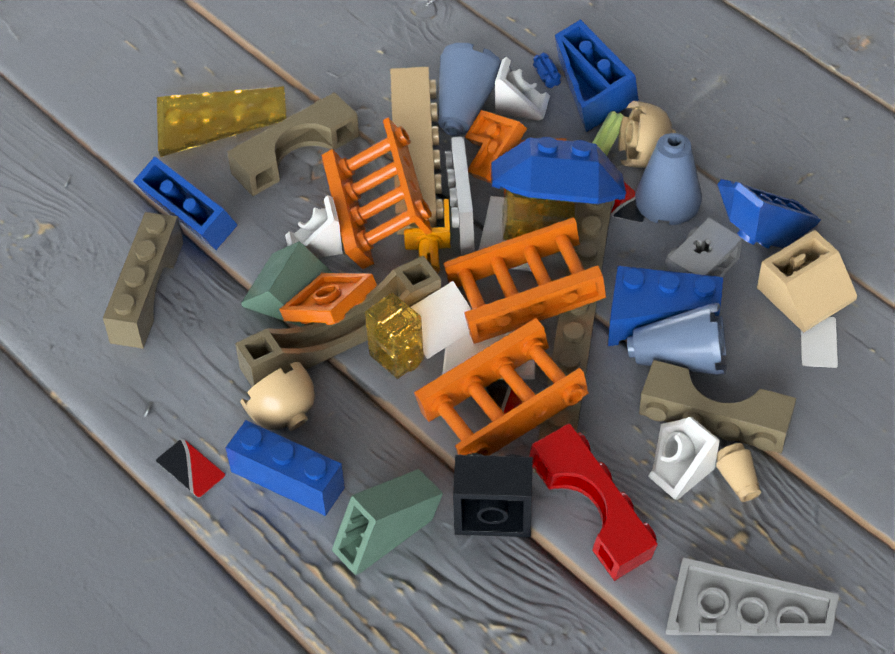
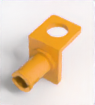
[404,199,451,274]

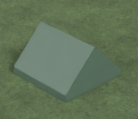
[241,241,333,326]

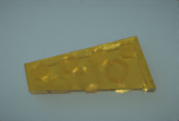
[157,86,287,157]

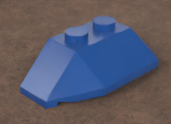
[491,137,626,204]
[717,179,821,249]

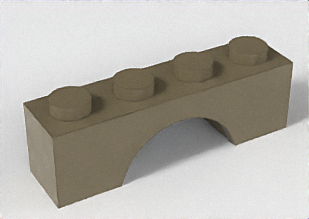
[227,92,359,196]
[103,212,183,348]
[639,360,797,454]

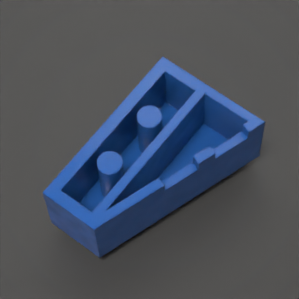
[555,19,639,132]
[608,266,723,346]

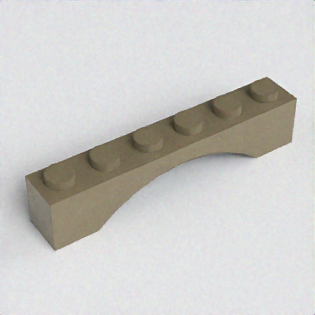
[235,256,441,387]

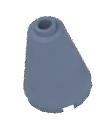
[438,43,501,136]
[635,133,702,225]
[627,303,727,375]

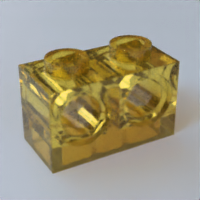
[365,292,424,379]

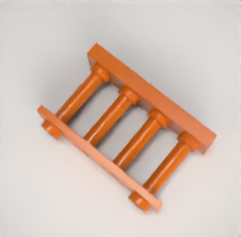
[321,117,432,270]
[443,217,606,344]
[414,318,589,456]

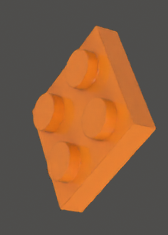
[279,273,377,325]

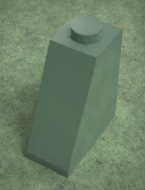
[332,469,443,575]

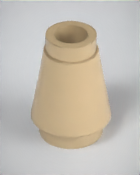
[716,443,761,502]

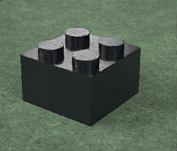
[453,453,533,537]

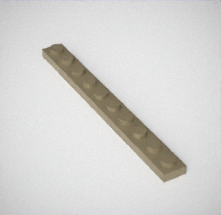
[534,201,613,474]

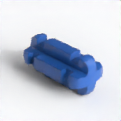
[533,52,561,88]

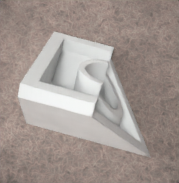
[495,57,550,121]
[285,195,343,258]
[648,417,720,500]

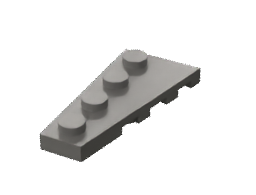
[445,137,475,256]
[665,557,839,636]

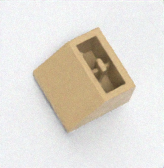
[757,230,857,333]

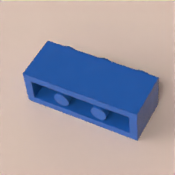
[133,156,238,250]
[225,420,345,516]

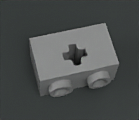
[665,218,743,277]

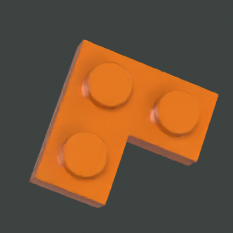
[465,110,527,184]

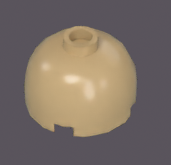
[618,101,676,168]
[240,362,315,431]

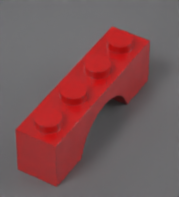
[529,423,658,581]

